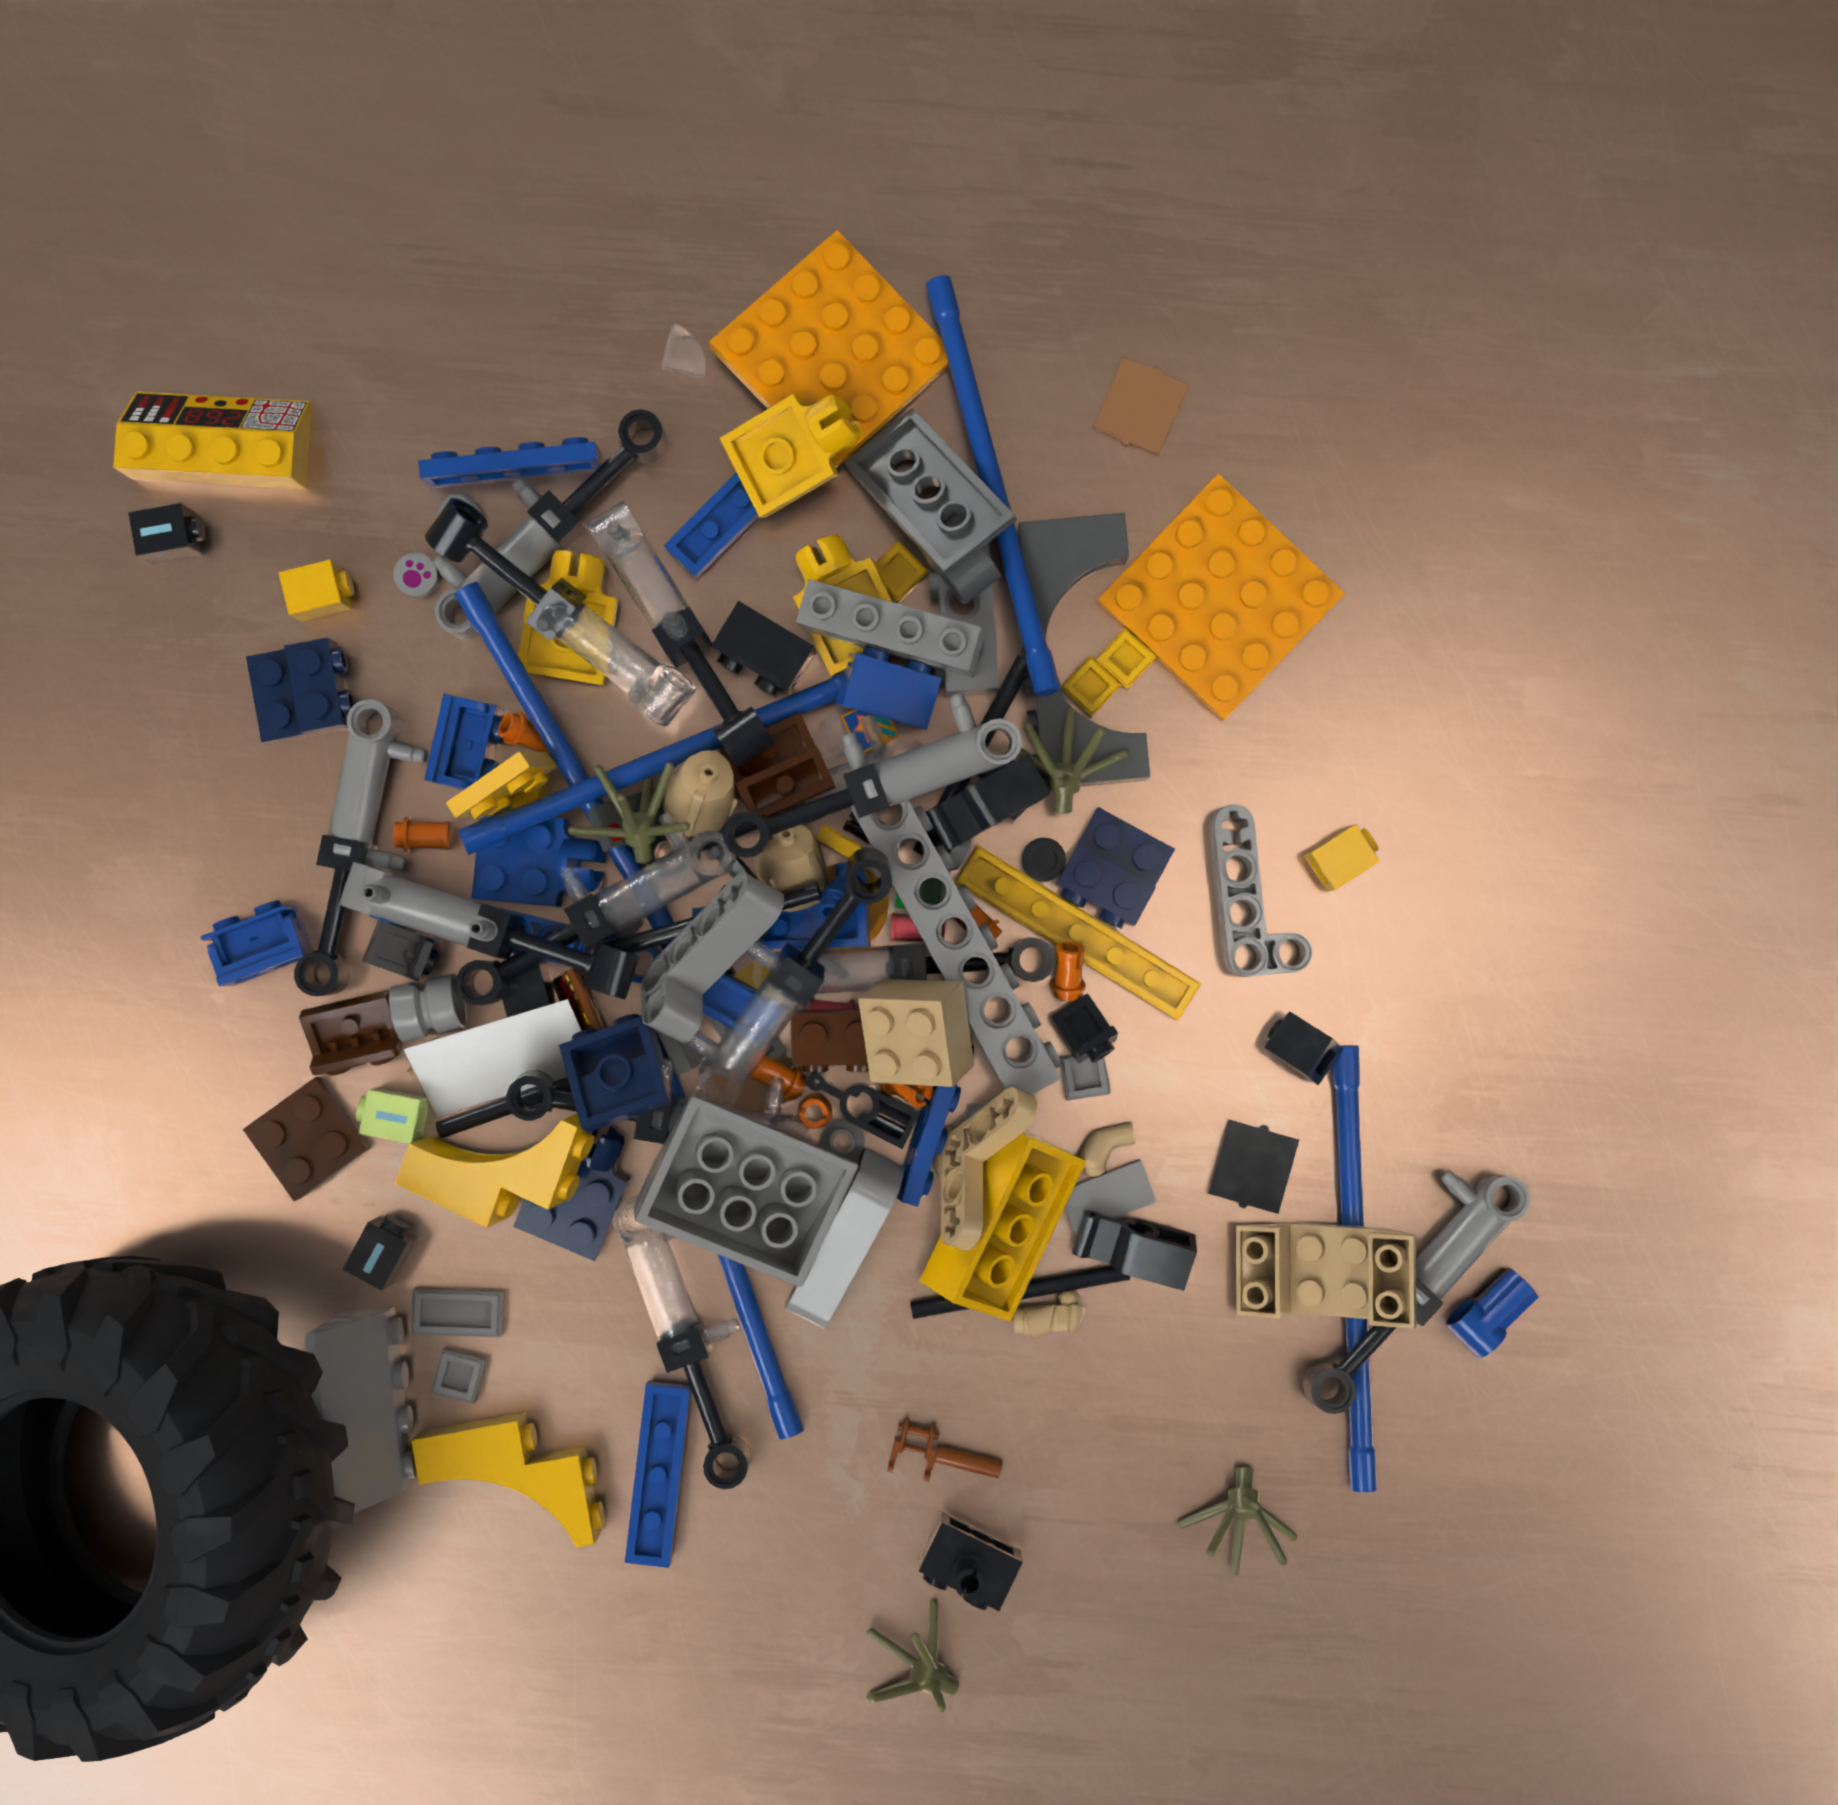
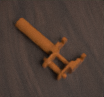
[887,1417,1003,1482]

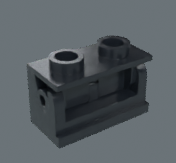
[711,601,817,697]

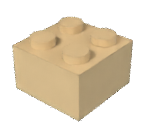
[858,979,974,1087]

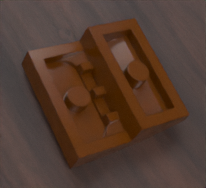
[719,713,836,824]

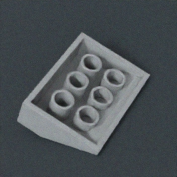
[633,1094,859,1288]
[305,1306,417,1513]

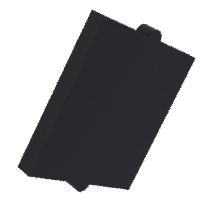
[1207,1119,1299,1214]

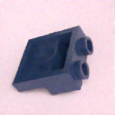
[246,638,355,744]
[1055,807,1175,930]
[559,1014,673,1133]

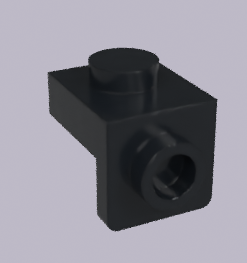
[362,920,437,981]
[1051,994,1118,1064]

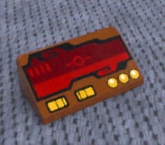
[552,968,609,1031]

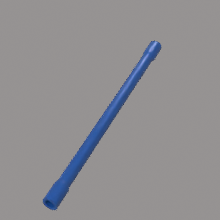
[926,275,1061,697]
[454,581,674,950]
[458,670,845,855]
[656,1031,804,1440]
[1333,1045,1377,1492]

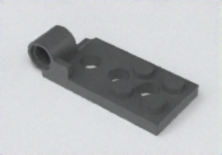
[844,408,1017,605]

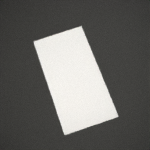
[403,999,582,1117]

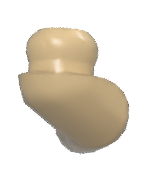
[1079,1122,1136,1177]

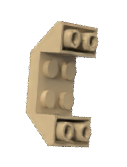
[1236,1222,1416,1329]

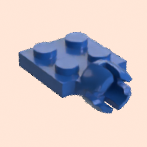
[471,813,605,907]

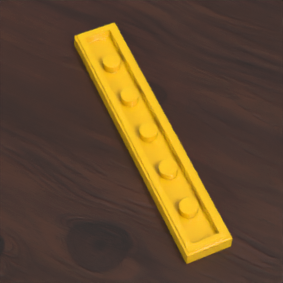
[954,845,1202,1021]

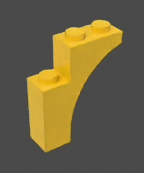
[395,1114,595,1228]
[411,1411,605,1548]

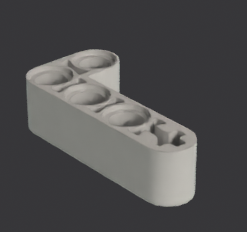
[1209,804,1313,977]
[641,872,784,1043]
[784,1148,905,1329]

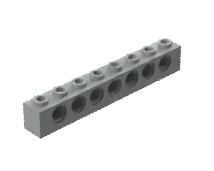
[840,784,1063,1095]

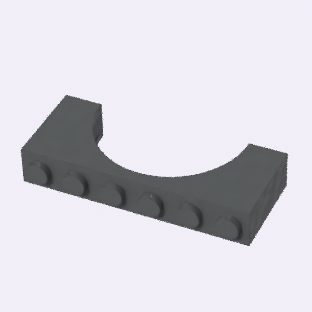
[1017,513,1150,790]

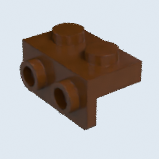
[299,990,402,1075]
[791,1009,869,1073]

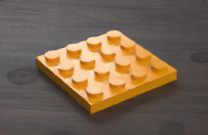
[709,230,950,468]
[1096,473,1345,722]

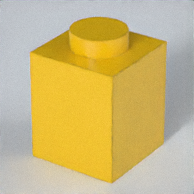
[278,559,355,622]
[1304,824,1380,892]

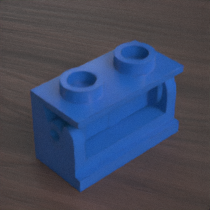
[835,647,942,730]
[424,694,504,790]
[200,900,313,987]

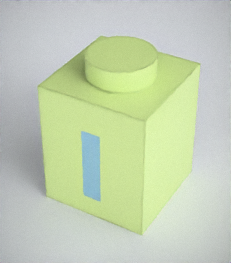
[356,1087,429,1144]

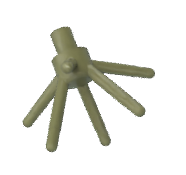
[1008,707,1129,814]
[568,762,690,863]
[1178,1467,1297,1575]
[866,1600,959,1712]

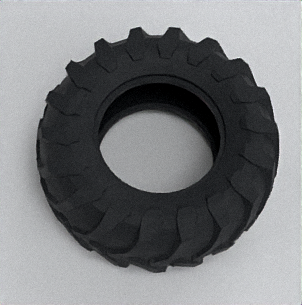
[0,1256,355,1762]

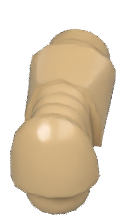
[1014,1291,1086,1338]

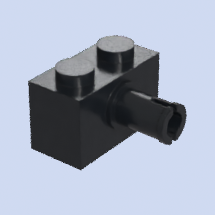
[918,1511,1023,1611]

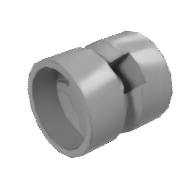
[389,974,467,1042]

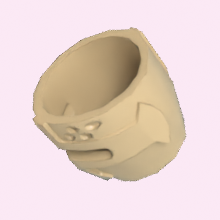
[663,750,738,837]
[754,825,829,912]

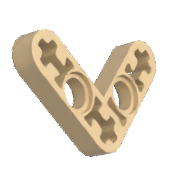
[941,1087,1037,1252]

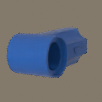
[1446,1268,1539,1358]

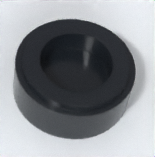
[1021,838,1066,882]

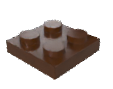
[242,1077,370,1201]

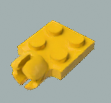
[719,394,861,518]
[793,534,894,676]
[518,550,619,686]
[446,751,556,820]

